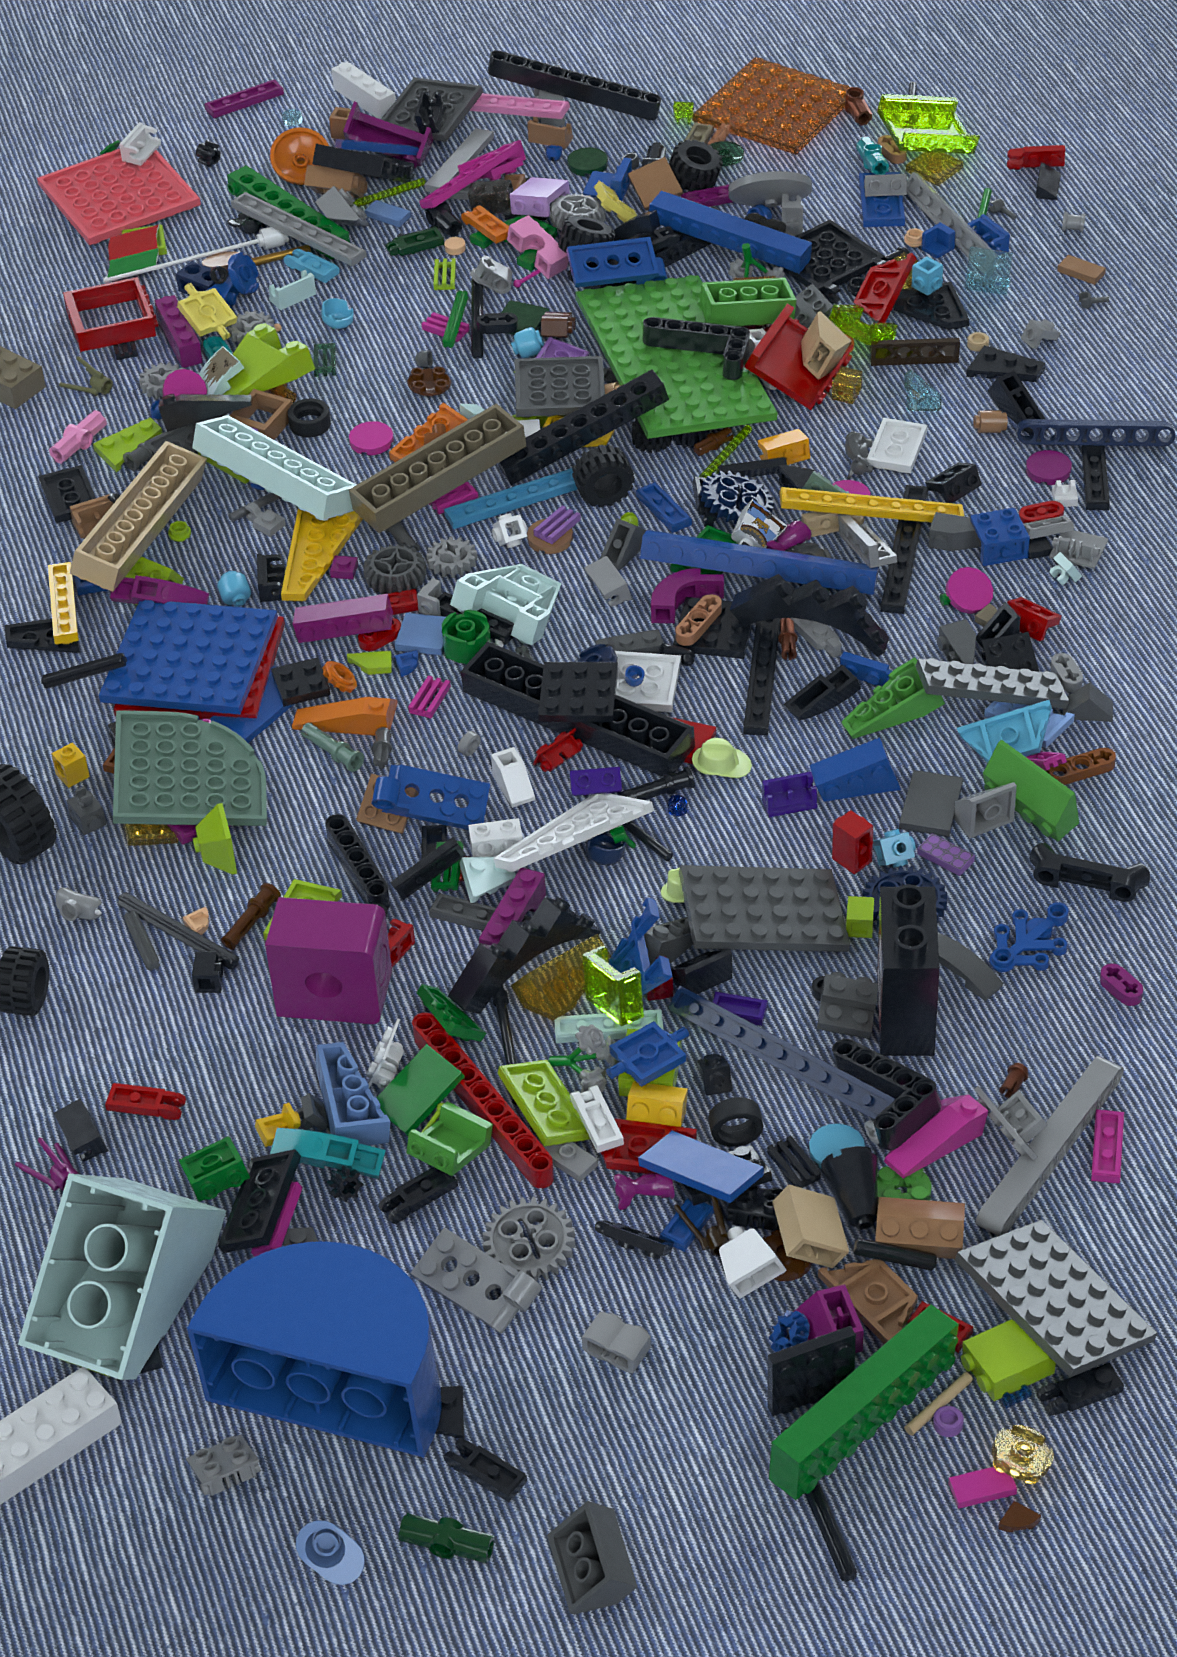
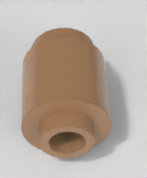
[973,410,1008,433]

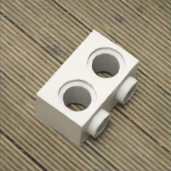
[468,818,523,857]

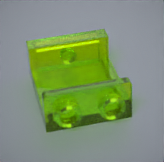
[829,304,898,345]
[582,945,644,1027]

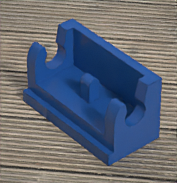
[968,214,1010,256]

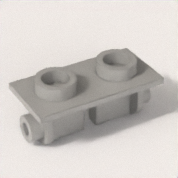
[864,174,907,196]

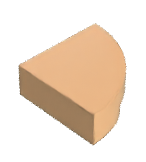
[183,907,209,935]

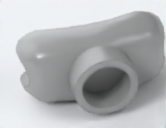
[56,887,102,921]

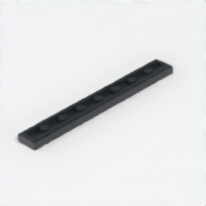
[880,485,929,614]
[743,618,781,736]

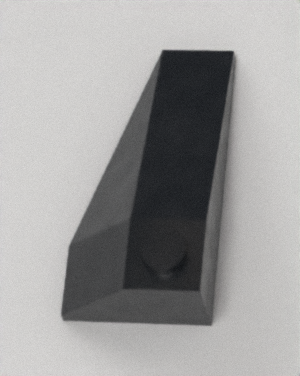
[158,394,253,432]

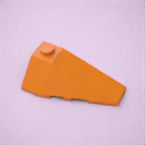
[292,697,398,736]

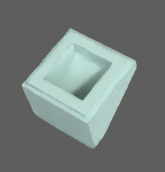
[459,404,485,420]

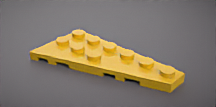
[281,508,363,601]

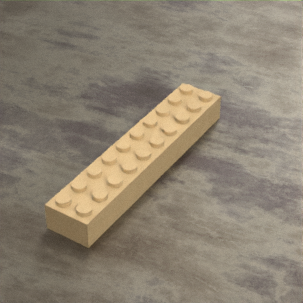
[70,441,207,592]

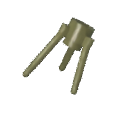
[59,356,113,396]

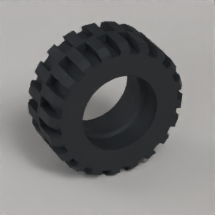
[0,764,57,864]

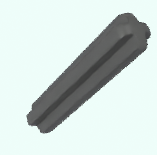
[124,911,160,971]

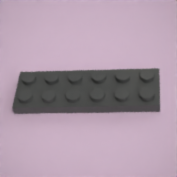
[915,658,1069,709]

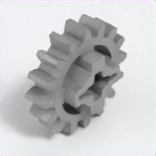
[228,310,275,345]
[139,362,184,399]
[426,536,477,578]

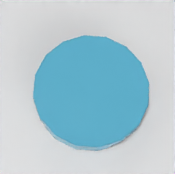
[809,1124,865,1169]

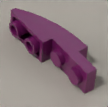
[110,575,209,605]

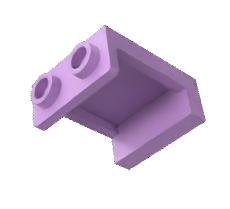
[510,177,570,217]

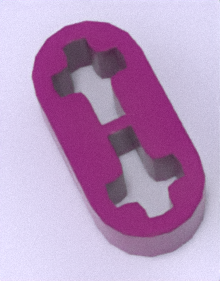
[1100,963,1144,1006]

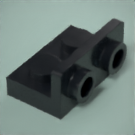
[925,462,982,503]

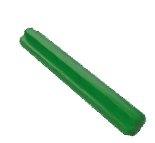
[442,290,468,348]

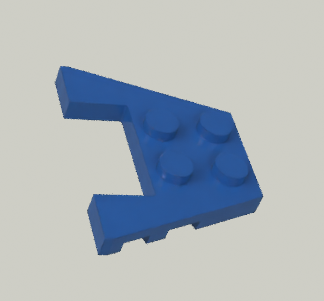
[606,897,672,1007]

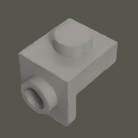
[1021,319,1061,349]
[417,578,442,616]

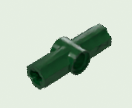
[398,1513,495,1563]

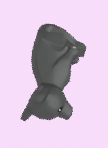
[845,431,873,479]

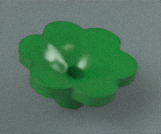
[100,140,121,155]

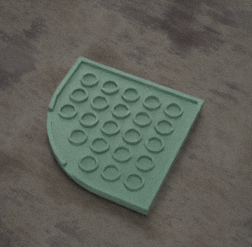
[113,711,267,826]

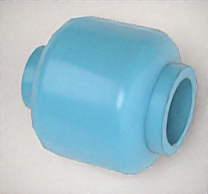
[511,327,545,358]
[217,571,251,607]

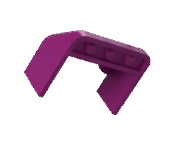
[343,101,433,169]

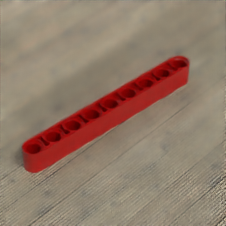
[412,1012,554,1189]

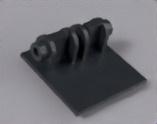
[981,632,1039,672]
[727,1186,783,1231]

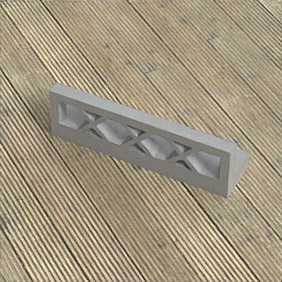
[838,514,897,568]

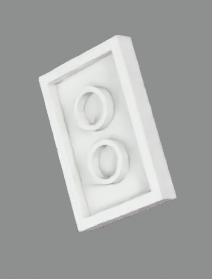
[867,418,927,474]

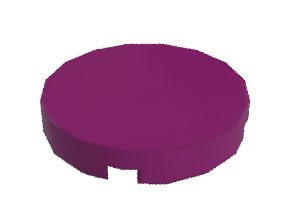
[1026,450,1072,485]

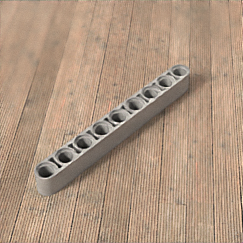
[976,1056,1124,1236]

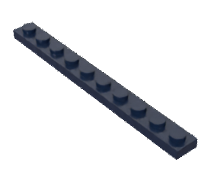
[667,986,896,1119]

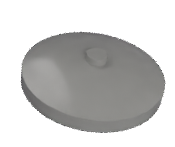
[728,171,812,207]

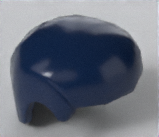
[585,834,626,866]

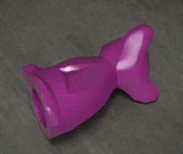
[766,521,812,551]
[613,1173,675,1210]

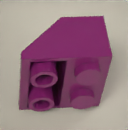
[793,1284,864,1353]

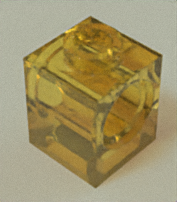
[832,366,862,404]

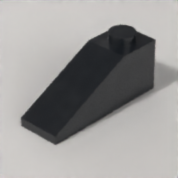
[988,370,1045,435]

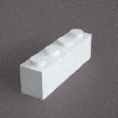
[332,61,396,119]

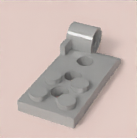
[410,1227,542,1334]

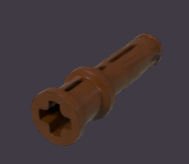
[221,883,281,950]

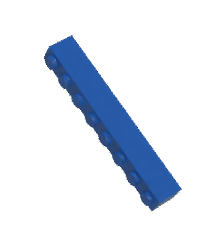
[649,191,812,273]

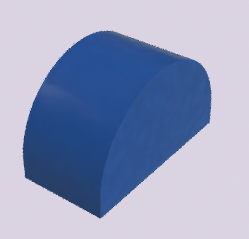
[187,1241,441,1458]

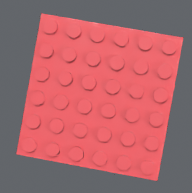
[37,149,201,245]

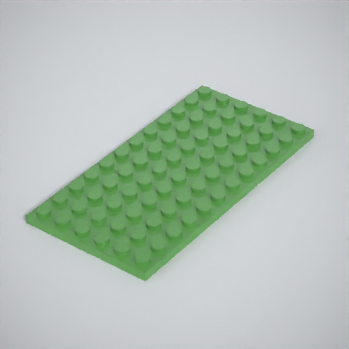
[575,275,777,439]

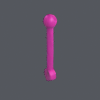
[513,269,541,288]

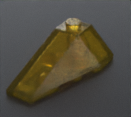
[511,934,611,1021]

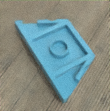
[957,700,1052,763]

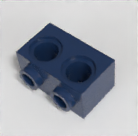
[176,261,220,295]

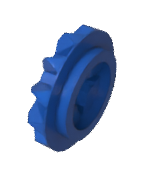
[768,1310,810,1352]

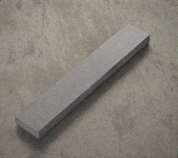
[425,128,494,192]

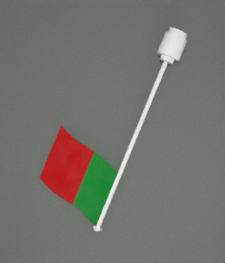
[104,225,289,284]

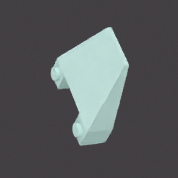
[450,564,561,645]

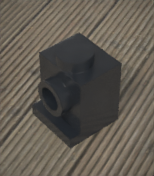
[192,951,223,993]

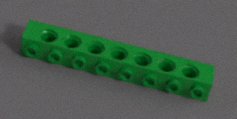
[227,165,350,260]

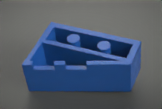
[809,737,901,802]

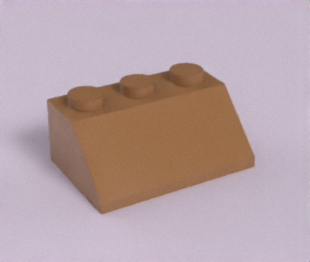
[875,1197,965,1259]

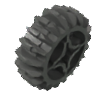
[363,544,426,594]

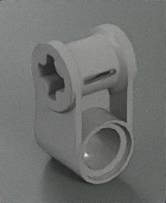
[470,256,512,294]

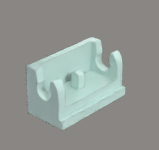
[269,270,316,310]

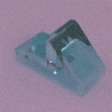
[904,370,942,411]

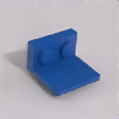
[583,157,632,201]
[970,508,1030,566]

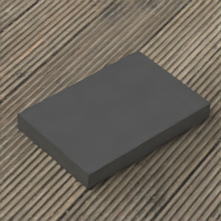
[899,770,963,836]

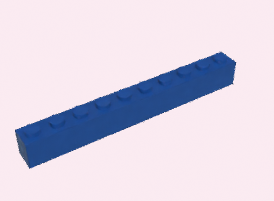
[640,530,879,595]

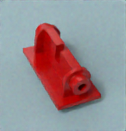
[533,728,583,772]

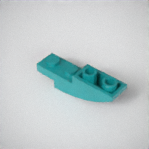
[270,1128,386,1179]

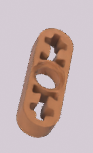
[675,594,722,646]

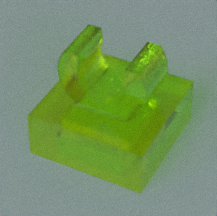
[673,102,695,125]

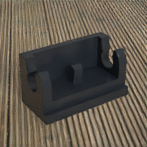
[414,91,446,134]
[257,554,285,602]
[54,1098,109,1161]

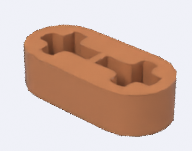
[878,135,907,164]

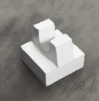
[1052,480,1078,507]

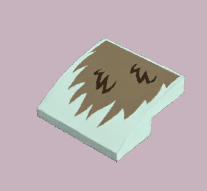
[199,346,244,395]

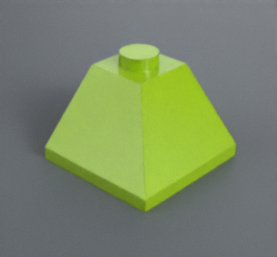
[192,803,237,875]

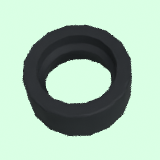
[288,398,331,438]
[708,1097,764,1147]

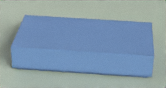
[365,200,411,228]

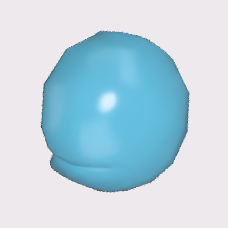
[321,298,354,329]

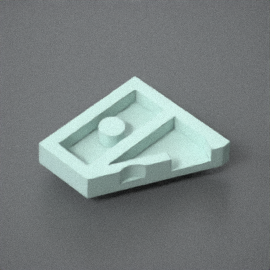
[460,857,516,903]

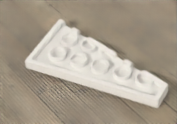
[493,793,654,872]

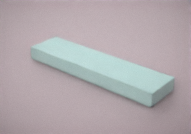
[554,1009,663,1043]

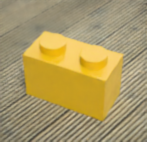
[626,1081,688,1127]

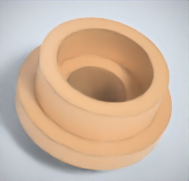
[904,228,923,248]

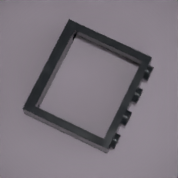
[312,144,415,184]

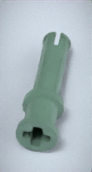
[301,723,364,772]

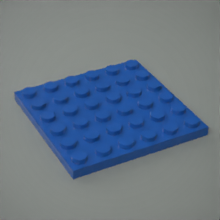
[99,600,278,715]

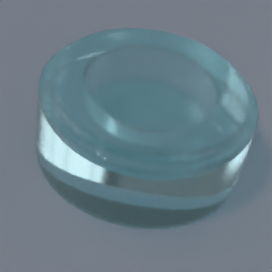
[282,109,302,126]

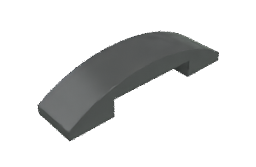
[938,933,1003,1001]

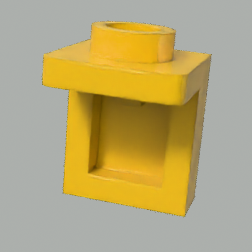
[254,1103,301,1147]

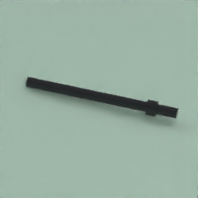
[492,985,517,1105]

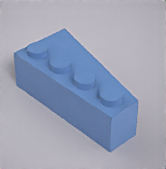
[315,1042,391,1145]

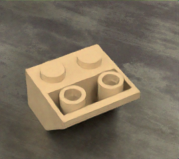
[801,311,851,380]

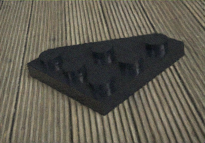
[893,282,969,330]

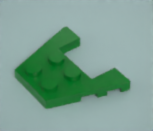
[470,215,557,271]

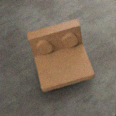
[356,774,418,834]

